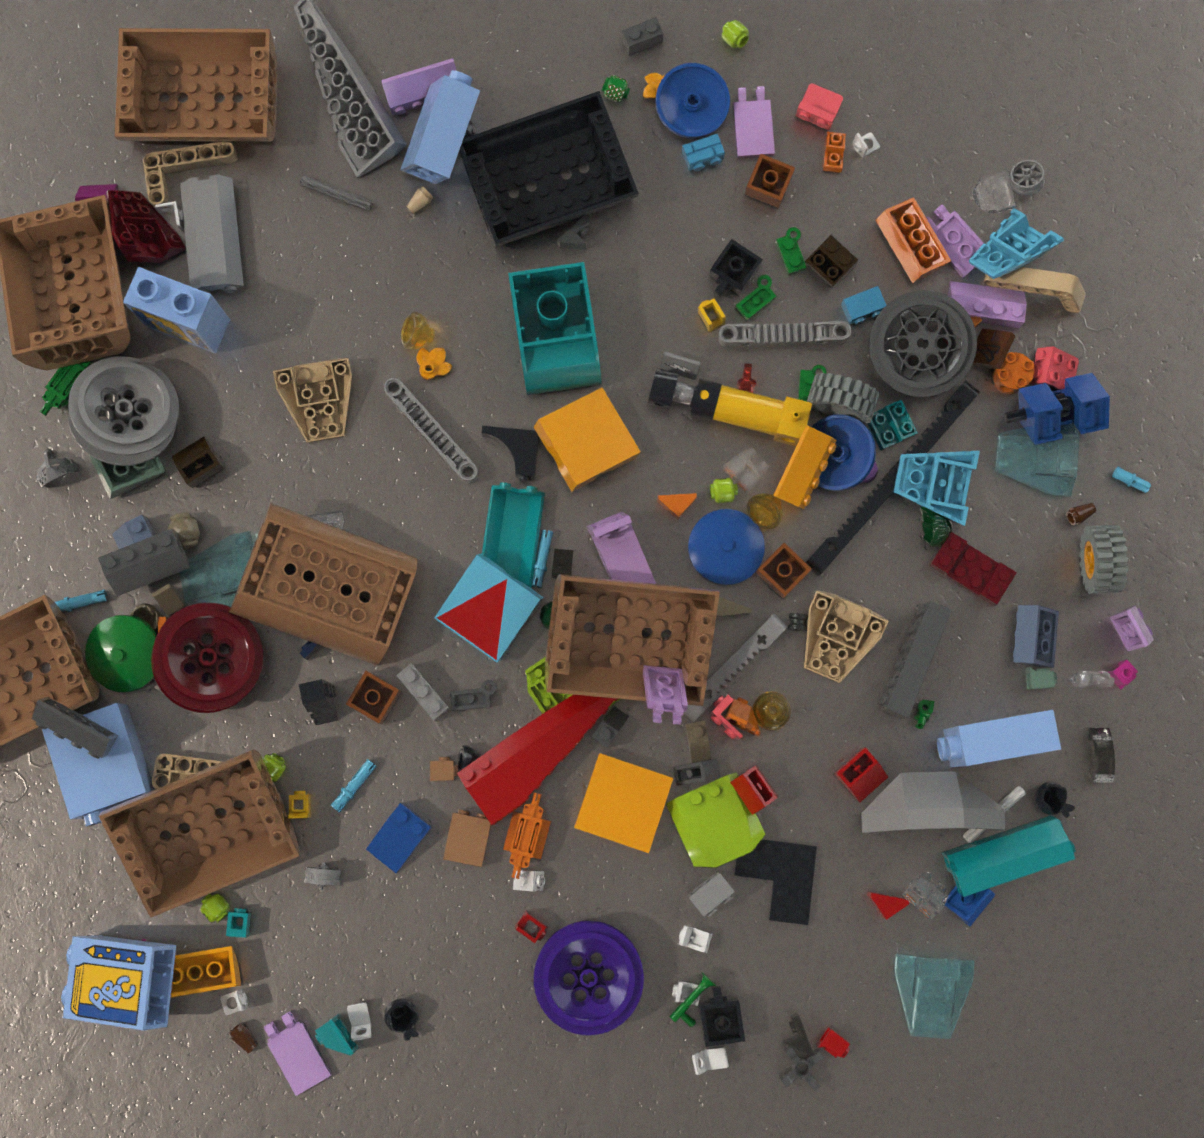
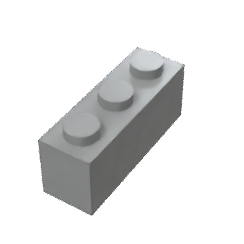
[396,663,450,721]

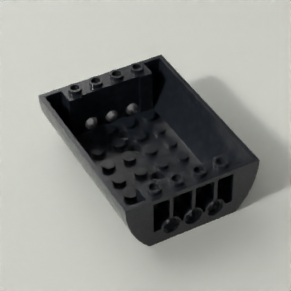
[459,91,639,247]

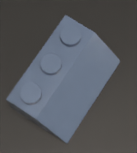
[112,515,155,549]
[1013,605,1059,668]

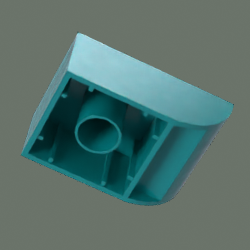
[508,262,602,395]

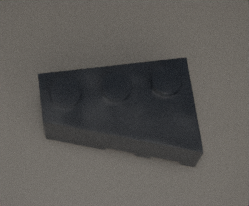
[299,679,338,725]

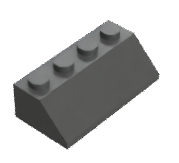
[98,529,190,596]
[32,697,118,759]

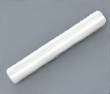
[963,786,1026,843]

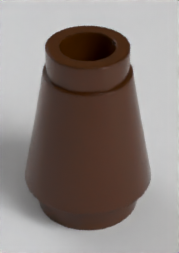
[1066,502,1097,525]
[229,1023,257,1054]

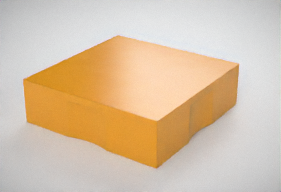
[534,388,641,492]
[574,753,673,853]

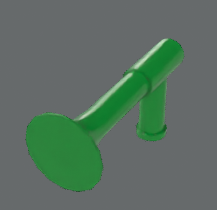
[669,972,717,1027]

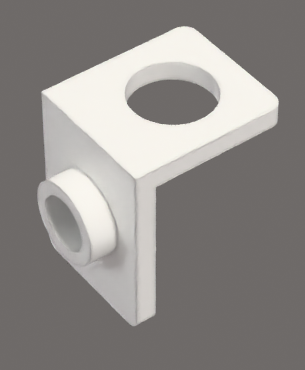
[853,132,880,158]
[155,201,184,231]
[220,989,248,1015]
[347,1002,372,1041]
[692,1047,729,1075]

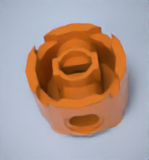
[991,352,1034,394]

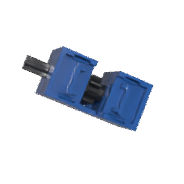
[1004,373,1110,445]

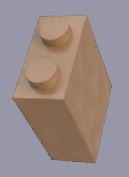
[443,809,491,867]

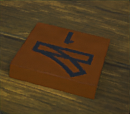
[972,328,1016,369]

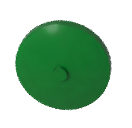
[85,615,157,692]

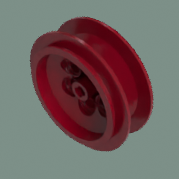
[151,602,263,713]

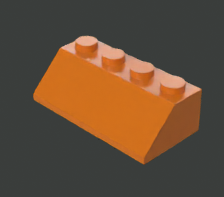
[875,197,951,283]

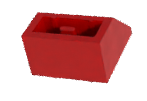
[833,747,888,803]
[730,764,779,815]

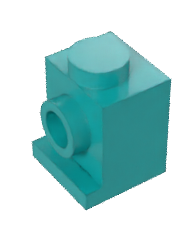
[226,908,251,938]

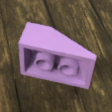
[1109,606,1154,651]

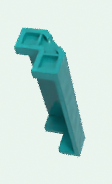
[482,482,545,588]
[942,815,1076,897]

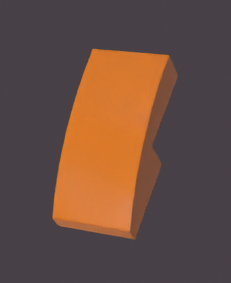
[823,132,846,173]

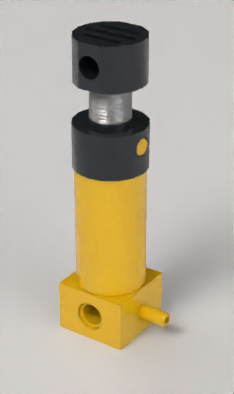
[648,368,812,446]

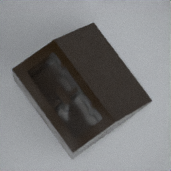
[805,235,858,287]
[171,436,224,488]

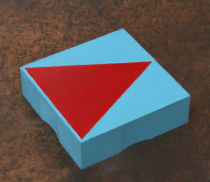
[434,553,544,662]

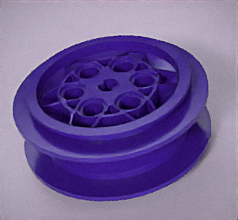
[534,921,644,1035]

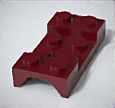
[929,531,1017,606]

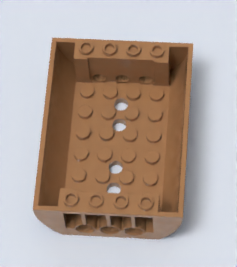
[115,28,277,142]
[0,195,130,371]
[229,503,418,665]
[545,574,720,706]
[0,595,99,747]
[99,749,299,918]

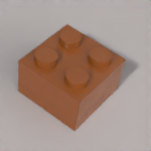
[745,154,795,208]
[755,542,812,599]
[346,671,402,725]

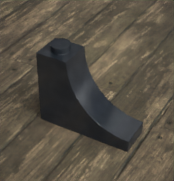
[481,425,539,482]

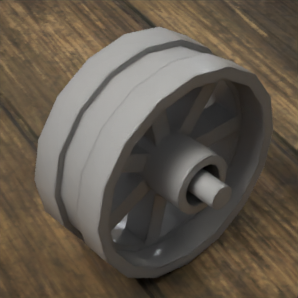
[1010,160,1045,196]
[304,862,341,890]

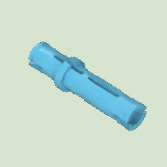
[532,530,554,588]
[55,589,108,612]
[331,759,377,812]

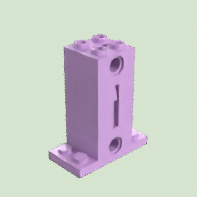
[586,512,656,584]

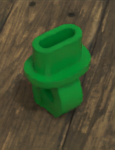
[914,700,935,729]

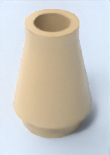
[406,187,433,214]

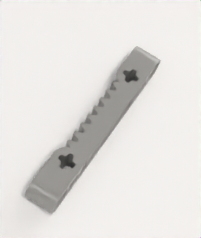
[718,321,852,347]
[384,378,479,484]
[684,614,788,722]

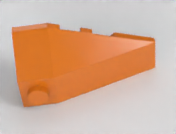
[724,697,761,737]

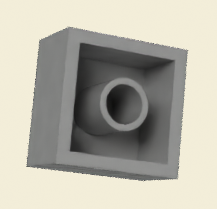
[687,871,735,917]

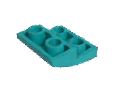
[868,399,918,451]

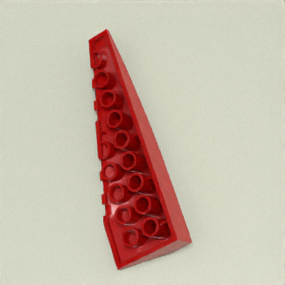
[457,695,618,825]

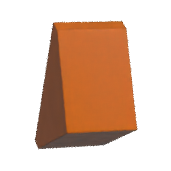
[658,493,697,520]

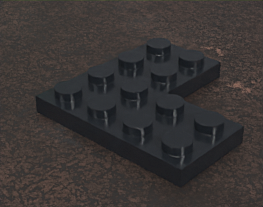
[734,839,817,925]

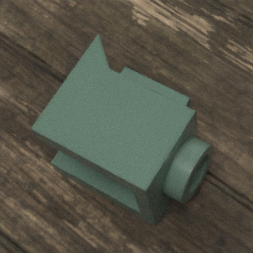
[1025,667,1057,690]

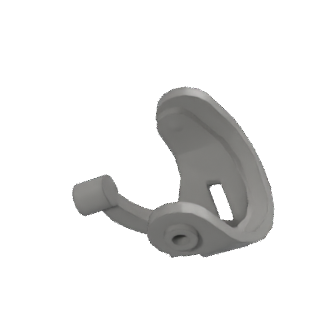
[36,449,78,488]

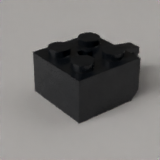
[709,239,763,298]
[699,986,745,1047]

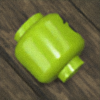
[722,20,749,48]
[710,478,738,503]
[263,753,286,782]
[200,893,230,923]

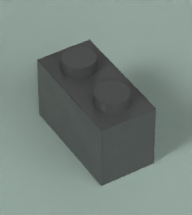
[622,17,664,56]

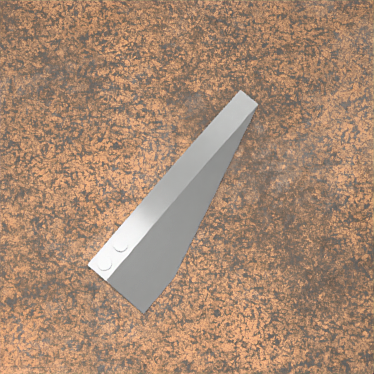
[294,0,407,178]

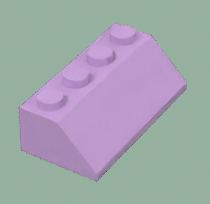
[381,58,457,115]
[948,281,1027,328]

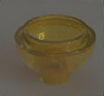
[401,312,435,350]
[747,493,783,529]
[752,692,791,730]

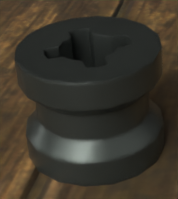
[788,613,808,631]

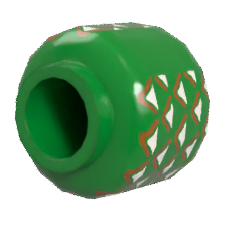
[601,75,630,103]

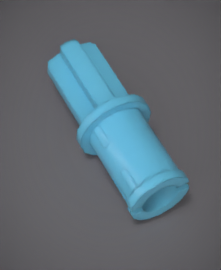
[1112,466,1151,493]

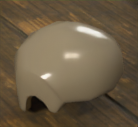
[131,603,160,631]

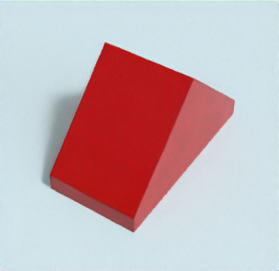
[868,892,910,920]

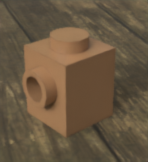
[430,757,459,781]

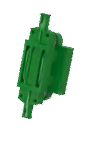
[39,360,93,416]

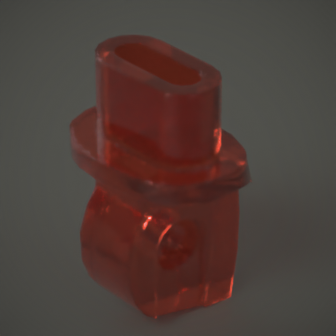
[737,363,756,393]

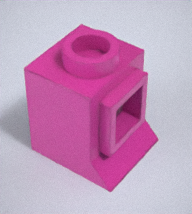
[1106,659,1138,690]

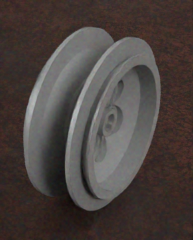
[68,357,179,466]

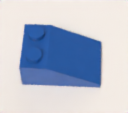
[366,803,433,874]

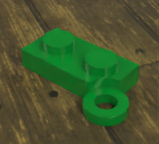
[776,227,807,275]
[735,275,776,321]
[798,365,827,409]

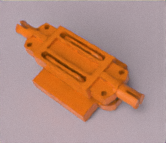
[503,793,551,879]

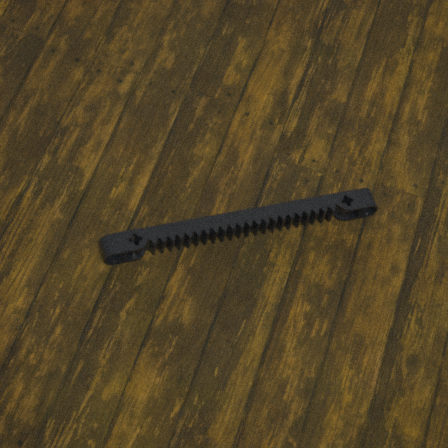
[806,380,980,575]

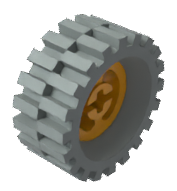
[807,373,879,424]
[1079,525,1128,594]

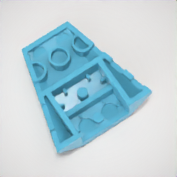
[969,208,1064,279]
[893,451,980,526]

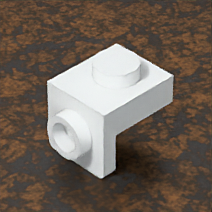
[513,870,545,891]
[679,926,712,953]
[672,980,700,1006]

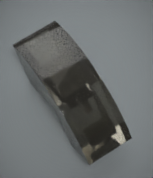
[1088,728,1115,783]

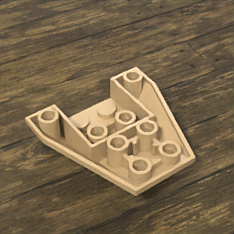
[273,358,352,442]
[804,590,889,683]

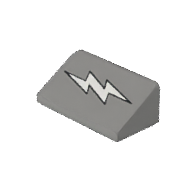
[660,352,700,380]

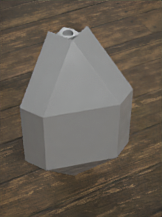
[860,771,1006,834]

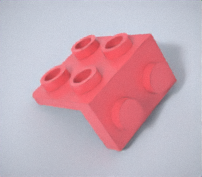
[796,84,843,131]
[1029,346,1079,390]
[710,695,743,740]

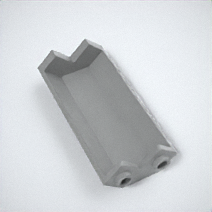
[180,175,244,294]

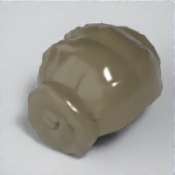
[167,512,200,550]

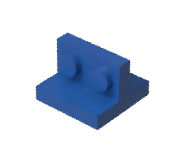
[942,886,995,927]

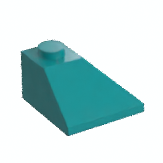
[315,1015,359,1056]

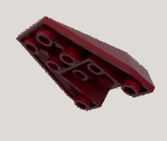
[106,190,186,263]

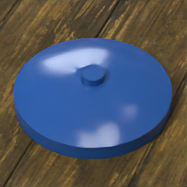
[655,63,730,139]
[812,414,876,491]
[688,509,765,586]

